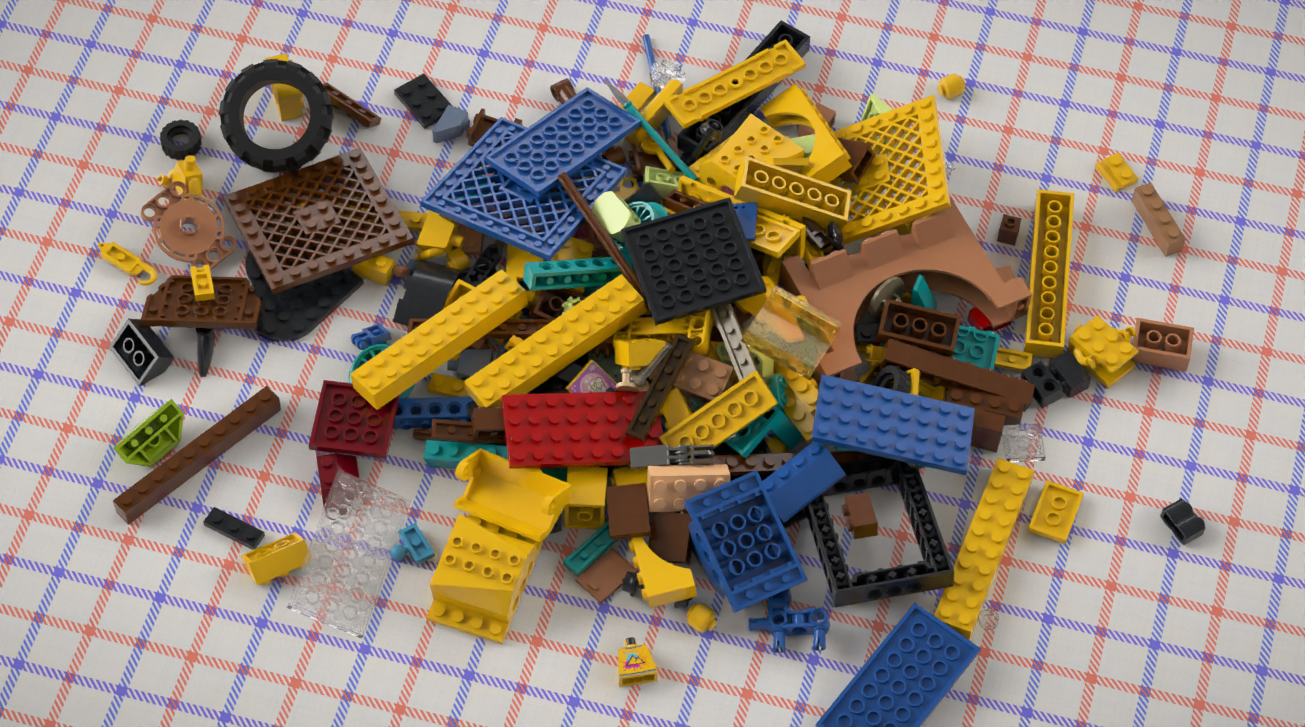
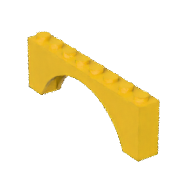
[760,83,852,183]
[611,466,697,608]

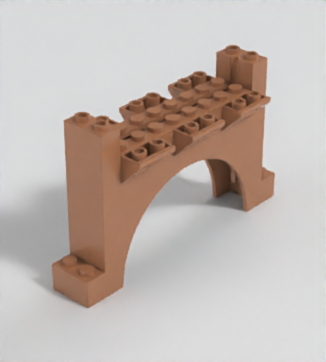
[779,196,1032,385]

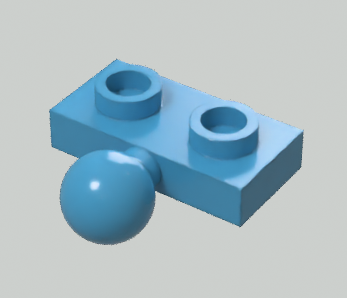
[391,523,435,565]

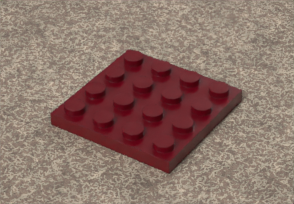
[308,380,400,459]

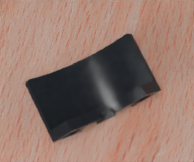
[393,259,462,326]

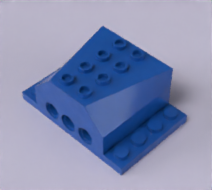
[684,470,808,613]

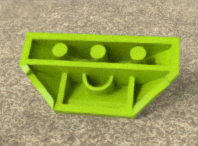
[113,399,184,467]

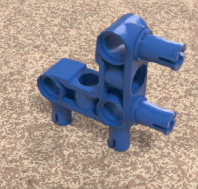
[749,589,830,653]

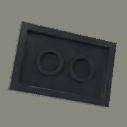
[394,73,452,129]

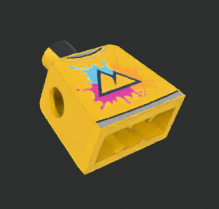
[618,637,657,687]

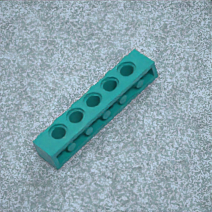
[523,256,636,291]

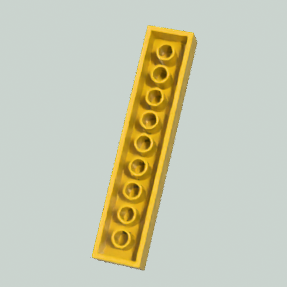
[1023,189,1075,359]
[350,269,528,410]
[464,274,647,408]
[934,458,1035,641]

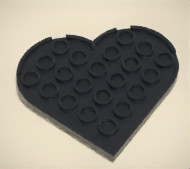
[245,232,364,342]

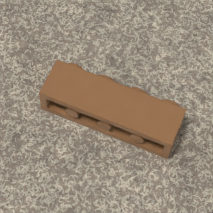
[1132,183,1186,257]

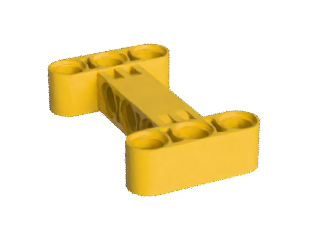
[613,309,713,356]

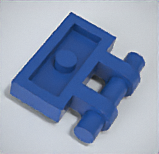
[351,323,392,350]

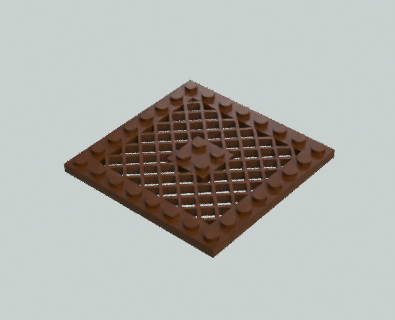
[223,148,414,294]

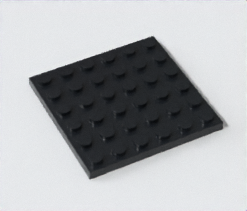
[621,197,767,326]

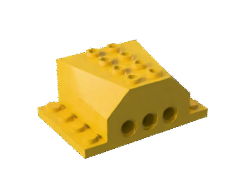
[688,114,804,210]
[426,513,545,645]

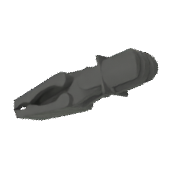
[630,443,715,470]

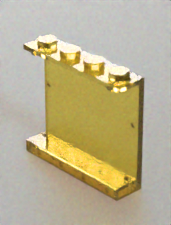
[741,285,843,380]

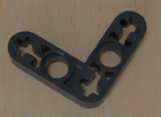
[465,244,502,287]

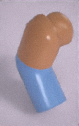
[392,259,417,278]

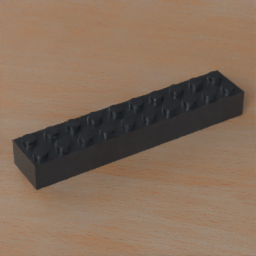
[677,20,811,159]

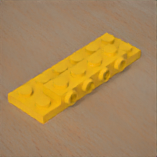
[767,350,819,444]

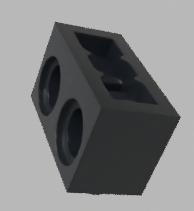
[1021,361,1063,408]

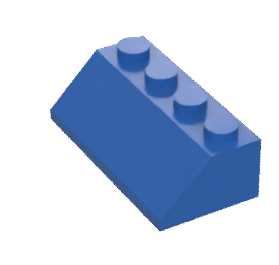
[762,442,846,523]

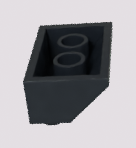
[109,318,174,386]

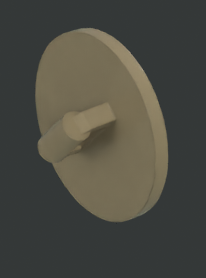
[869,277,904,320]

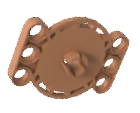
[140,181,237,271]

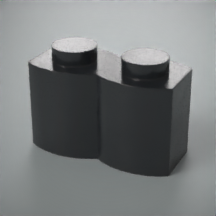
[1160,498,1205,545]

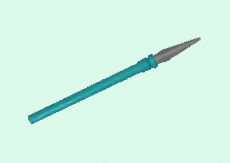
[604,79,698,181]

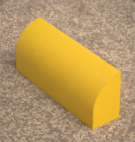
[624,79,683,149]

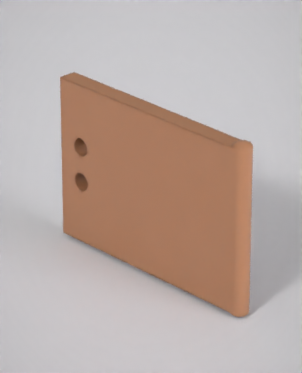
[575,548,637,604]

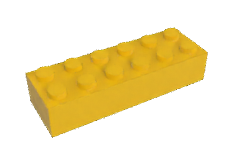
[734,156,851,230]

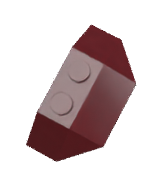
[315,450,362,519]

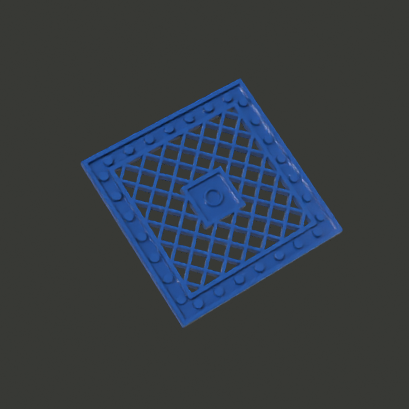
[421,117,627,261]

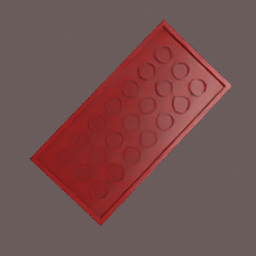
[501,391,663,469]

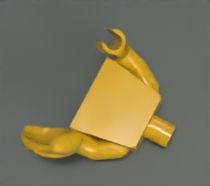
[157,155,203,201]
[414,209,465,262]

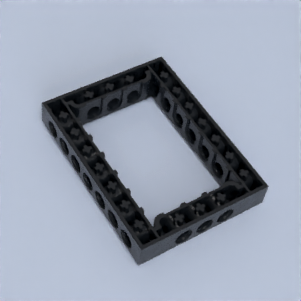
[804,456,954,608]

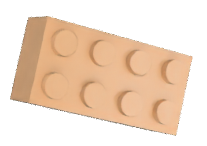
[647,464,730,512]

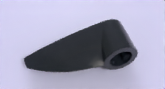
[196,328,215,377]

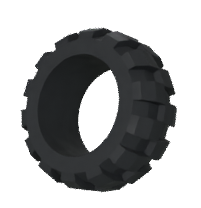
[219,59,334,173]

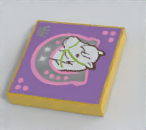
[565,360,617,393]

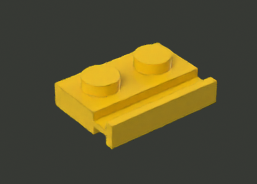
[1095,153,1138,193]

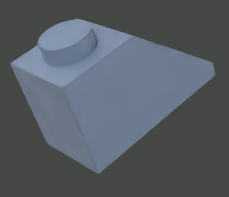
[432,105,470,143]

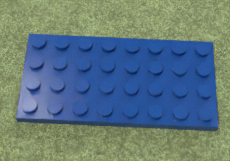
[485,87,641,197]
[811,374,975,475]
[815,603,981,727]

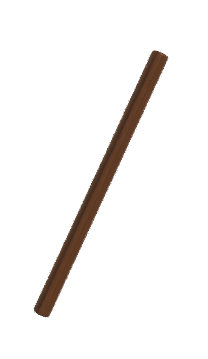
[558,172,650,311]

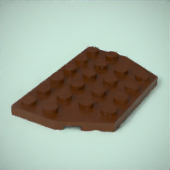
[141,275,261,330]

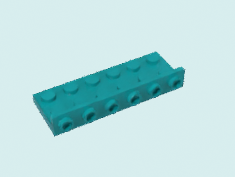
[880,325,1000,370]

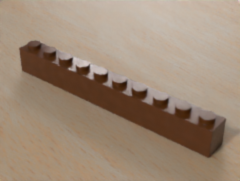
[113,386,281,525]

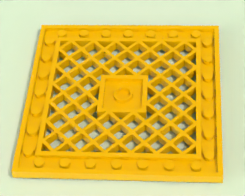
[823,95,951,252]

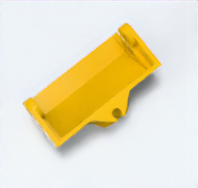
[454,449,572,542]

